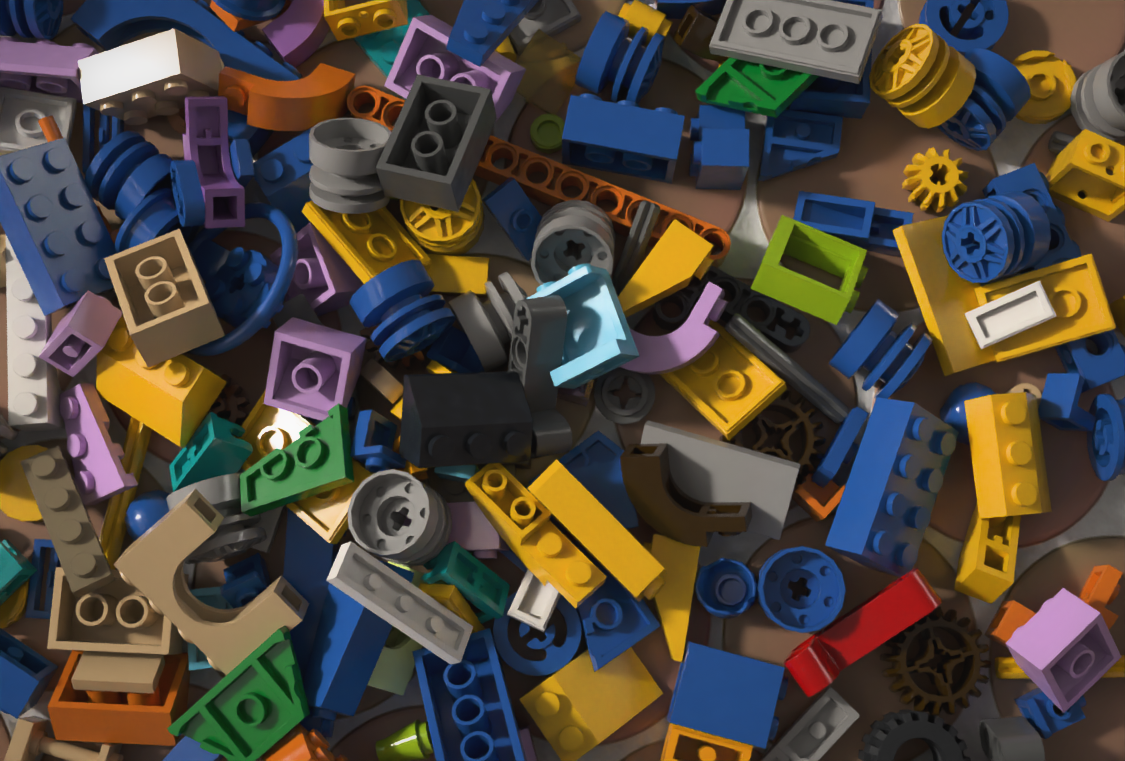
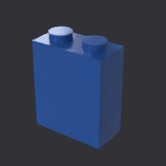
[667,641,788,749]

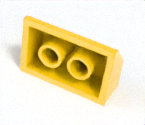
[96,317,227,449]
[964,392,1052,519]

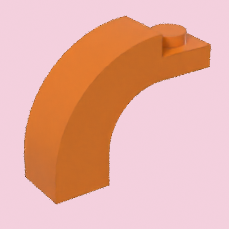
[218,63,356,131]
[984,564,1123,648]

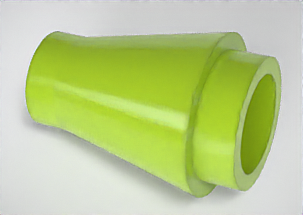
[375,719,434,761]

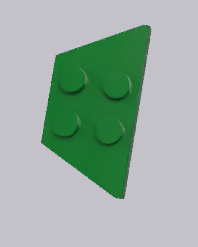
[695,57,819,118]
[167,626,310,761]

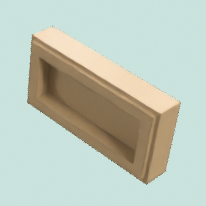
[71,651,165,694]

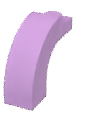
[619,282,727,374]

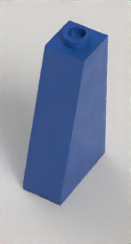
[303,561,414,721]

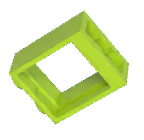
[750,215,868,325]

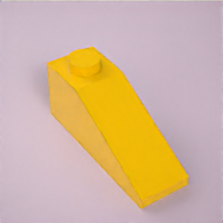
[618,219,714,318]
[954,502,1021,604]
[643,534,700,662]

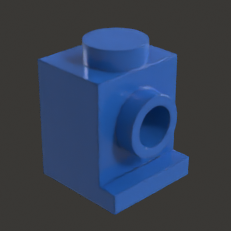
[1014,687,1086,739]

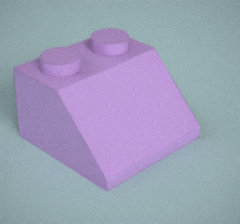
[270,222,364,317]
[264,317,367,421]
[1005,588,1121,713]

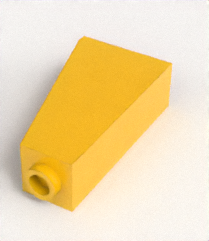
[527,459,667,602]

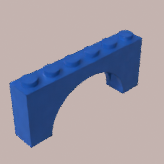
[70,0,302,158]

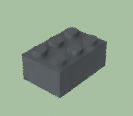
[376,74,497,212]

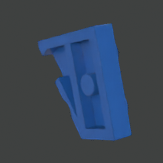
[758,109,843,181]

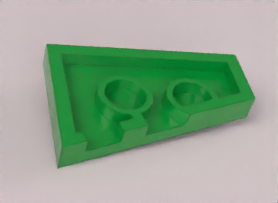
[239,403,354,517]

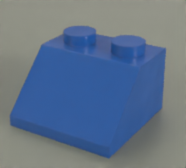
[253,128,313,233]

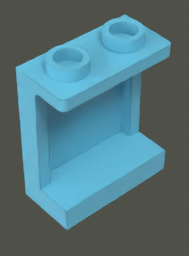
[526,263,640,389]

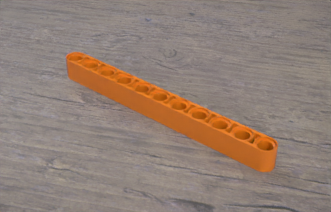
[347,85,731,268]

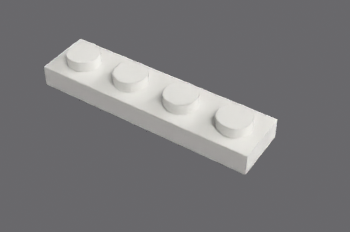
[326,541,473,665]

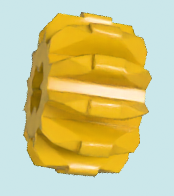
[902,147,969,213]

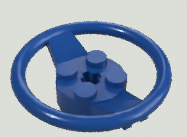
[186,203,298,356]

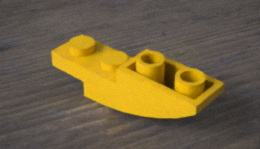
[465,463,607,609]

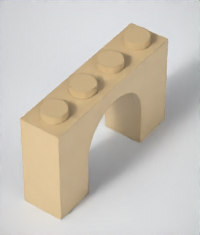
[114,488,309,675]

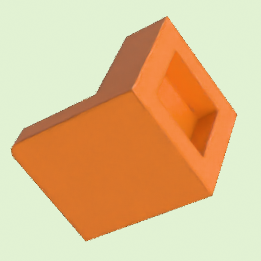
[791,466,846,522]

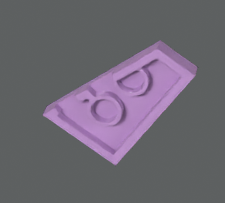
[59,383,138,506]

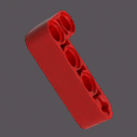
[783,567,943,697]

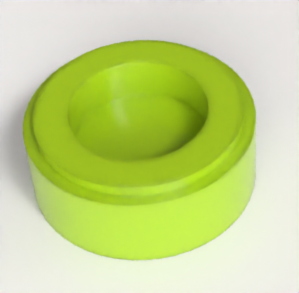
[530,114,565,153]

